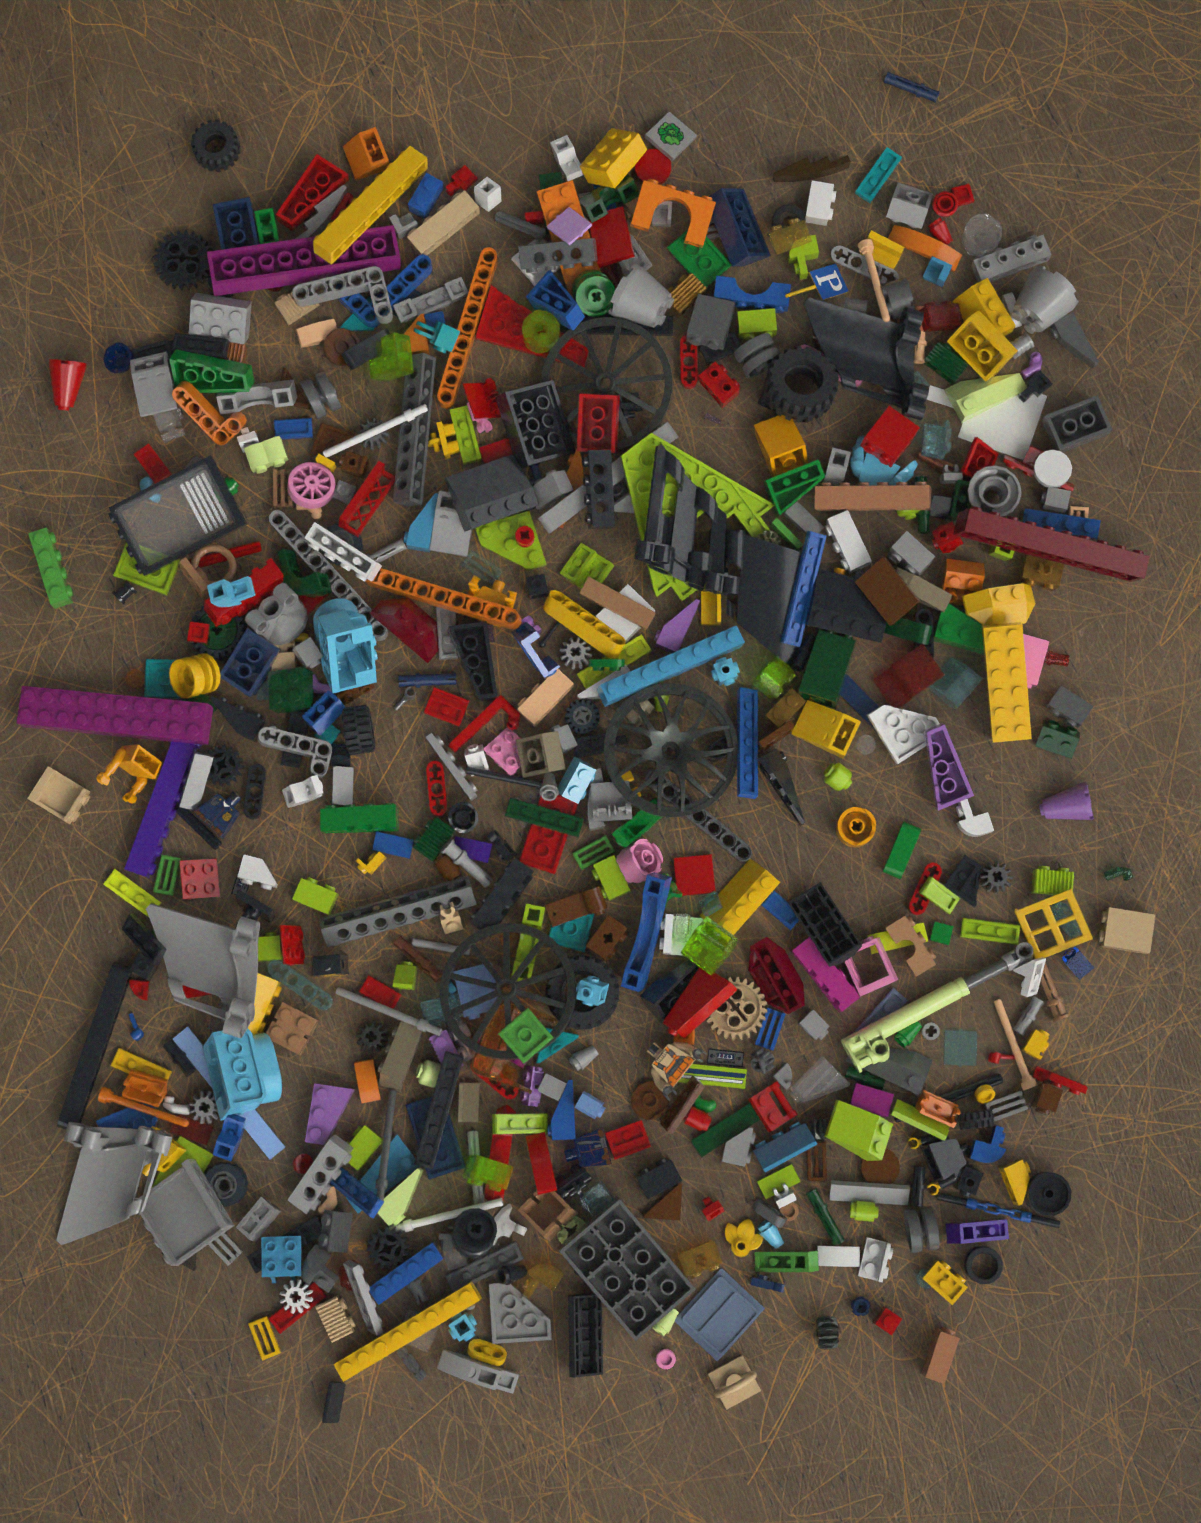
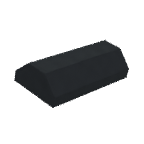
[788,882,862,967]
[568,1294,603,1378]

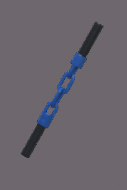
[937,1192,1060,1228]

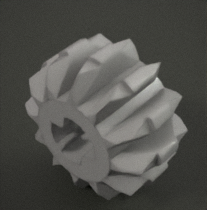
[560,637,592,670]
[189,1091,219,1124]

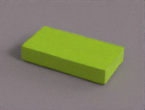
[919,877,960,914]
[757,1164,801,1199]

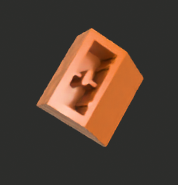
[343,127,389,181]
[942,559,985,606]

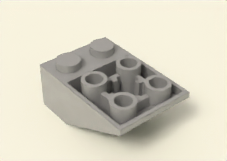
[130,352,178,417]
[430,491,473,557]

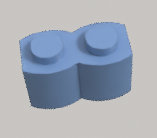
[574,1091,606,1119]

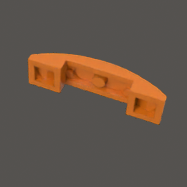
[888,225,962,272]

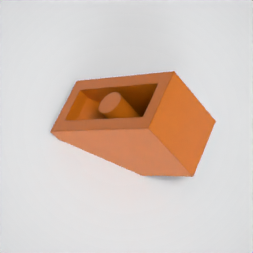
[401,313,430,355]

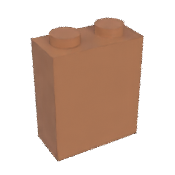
[921,1326,960,1384]

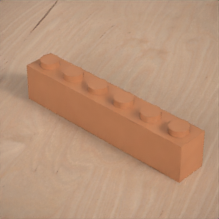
[815,482,931,511]

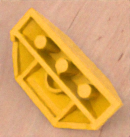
[962,583,1035,625]

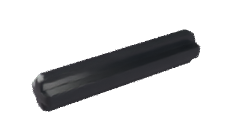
[176,807,222,850]

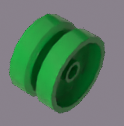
[571,270,615,317]

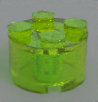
[522,310,560,353]
[752,655,796,699]

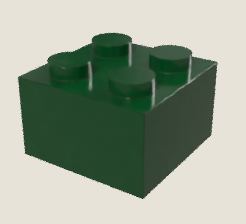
[268,667,314,714]

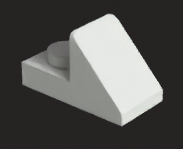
[1013,957,1046,997]

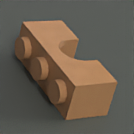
[884,913,936,977]

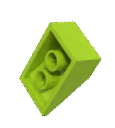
[825,1100,893,1161]

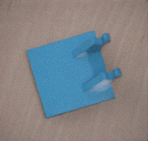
[261,1236,302,1283]

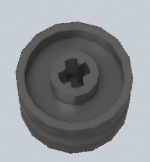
[733,333,780,378]
[300,371,342,419]
[904,1206,940,1253]

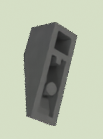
[1050,312,1099,368]

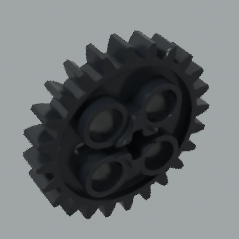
[153,230,212,291]

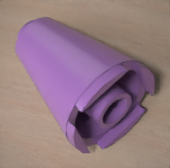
[1039,782,1094,820]

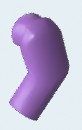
[313,674,332,696]

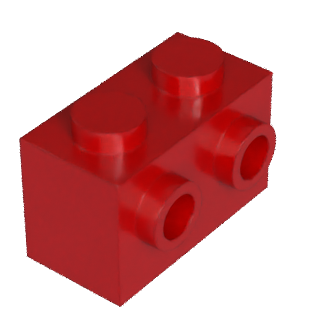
[698,361,740,408]

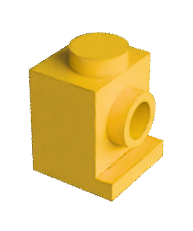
[1021,1028,1050,1060]

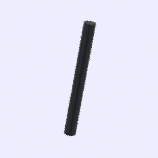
[466,766,543,789]

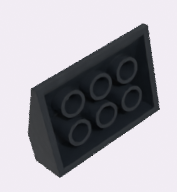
[495,380,576,469]
[445,454,539,532]
[805,569,886,643]

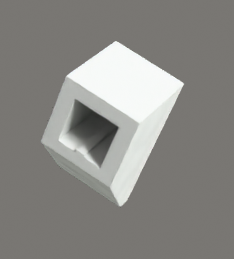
[238,855,278,890]

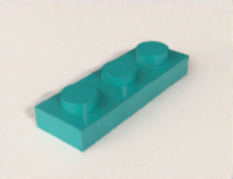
[855,147,902,204]

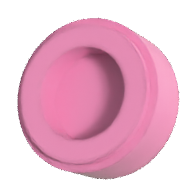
[656,1349,676,1369]

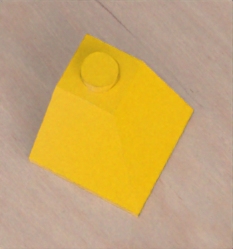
[998,1159,1031,1206]

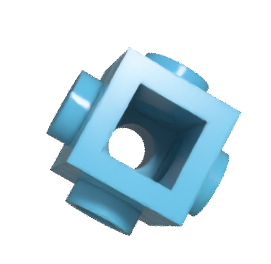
[711,657,740,686]
[576,976,609,1006]
[448,1312,478,1342]

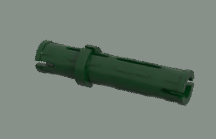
[915,476,931,534]
[806,1188,845,1246]

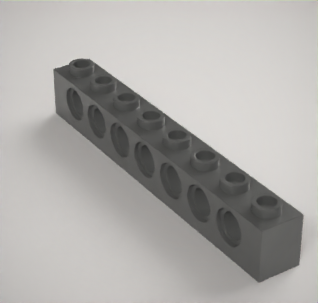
[393,353,436,507]
[319,876,476,947]

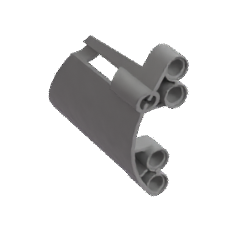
[146,904,260,1038]
[56,1122,173,1245]

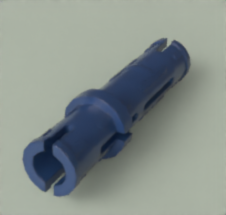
[884,71,940,103]
[398,673,456,688]

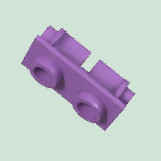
[520,1066,544,1107]

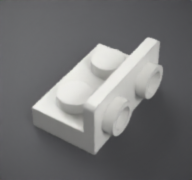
[857,1237,893,1282]

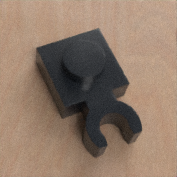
[487,830,517,861]

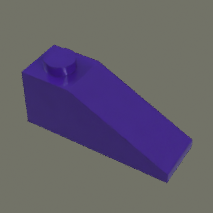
[946,1219,1009,1244]

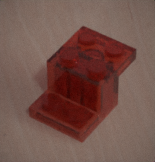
[873,644,945,709]

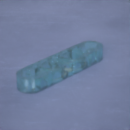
[268,960,333,1010]

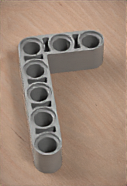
[292,266,393,324]

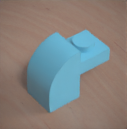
[207,576,255,607]

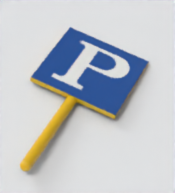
[785,263,849,301]

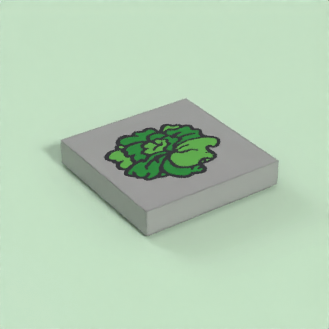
[644,112,697,161]

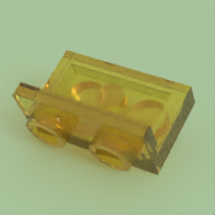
[767,218,812,255]

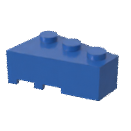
[526,270,585,331]

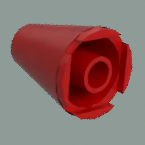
[49,359,87,411]

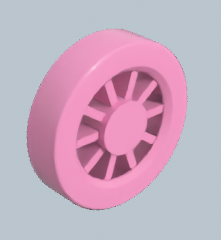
[287,462,335,509]

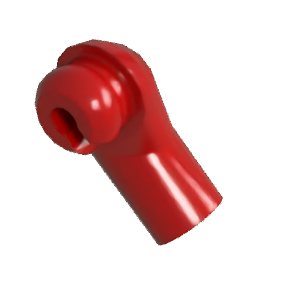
[502,702,521,730]

